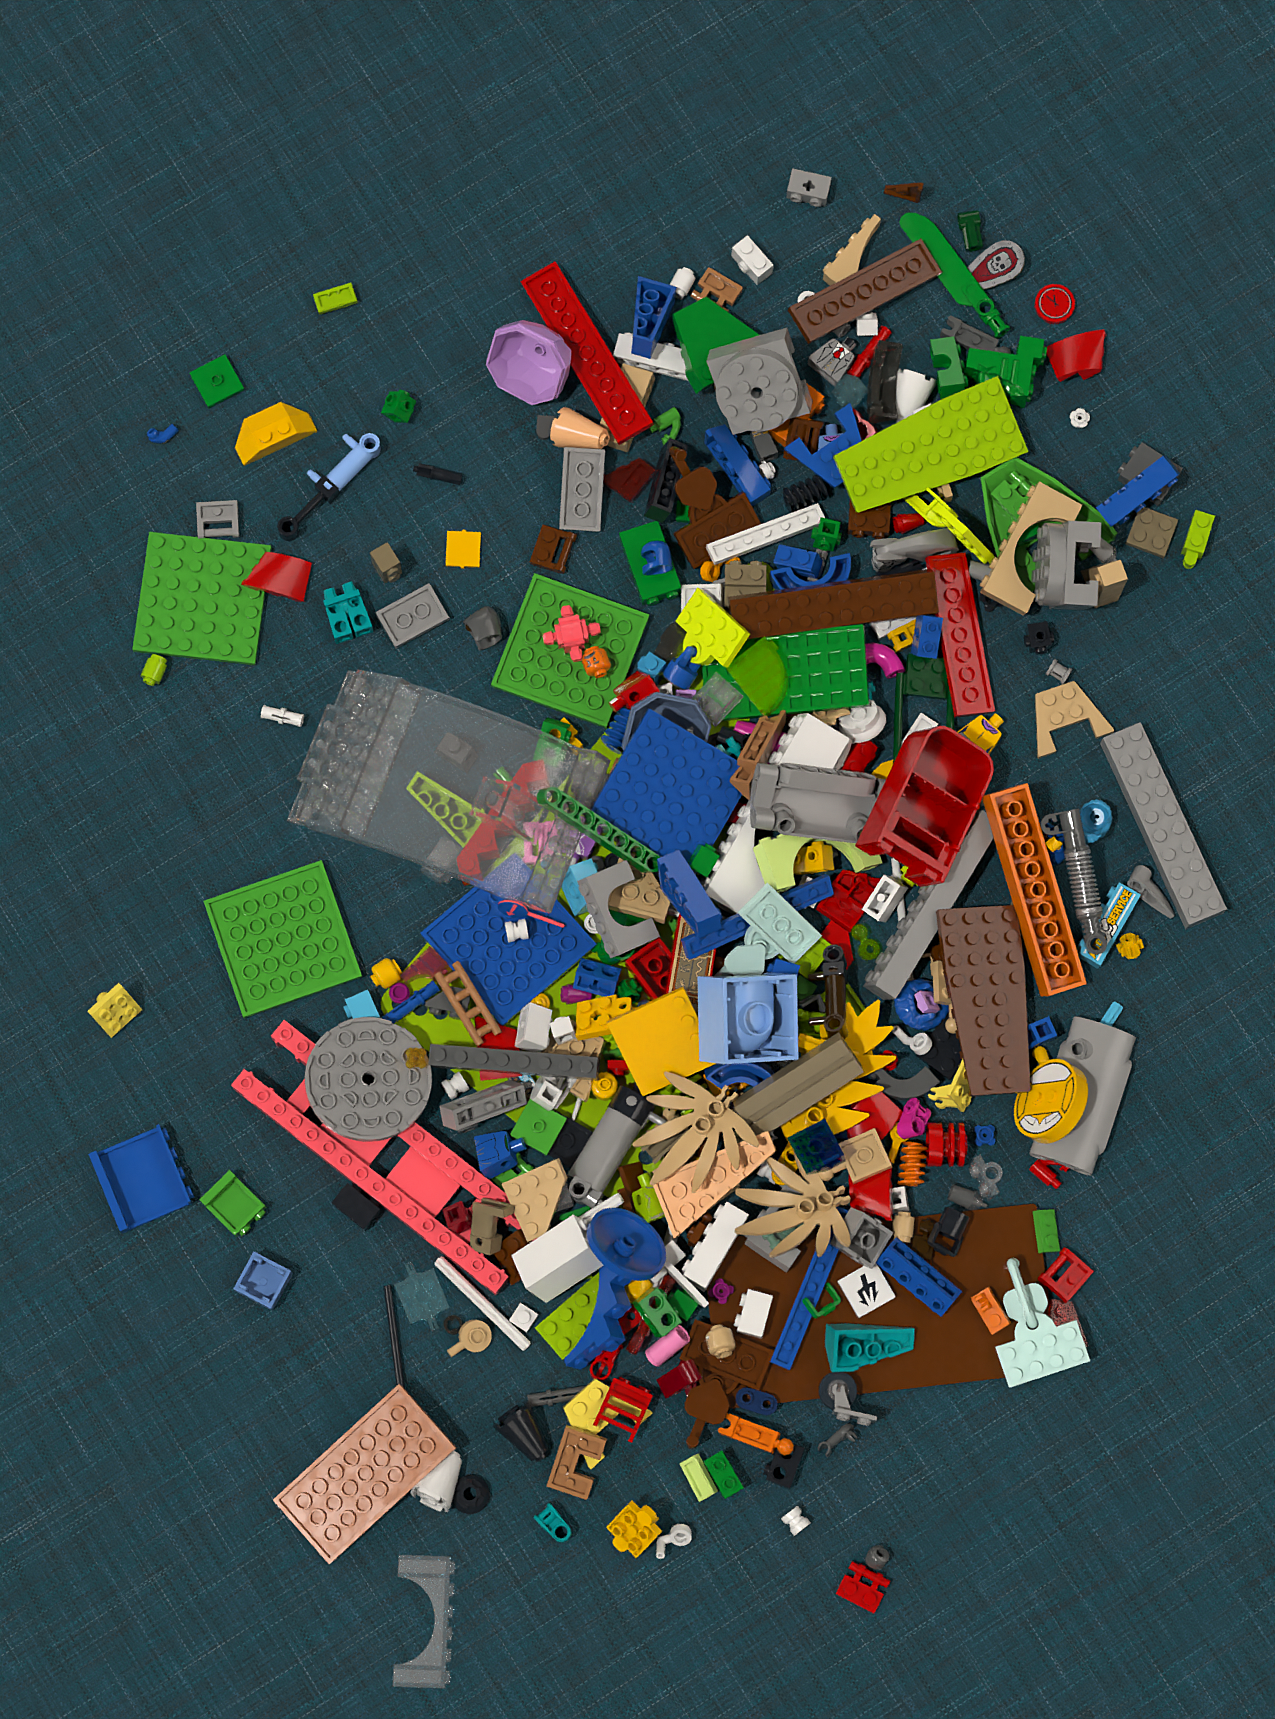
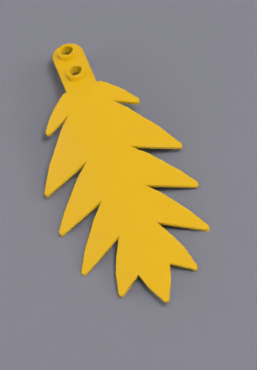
[771,1000,896,1185]

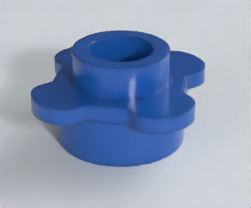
[974,1125,995,1146]

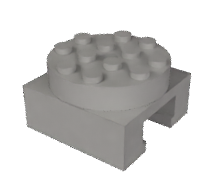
[707,328,813,435]
[1031,521,1101,611]

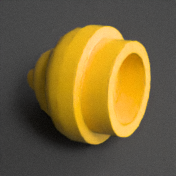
[531,993,550,1009]

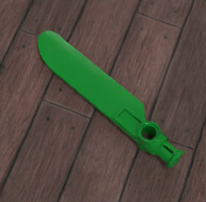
[899,213,1011,339]

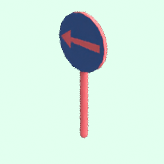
[497,900,565,928]

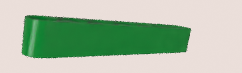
[537,787,660,873]

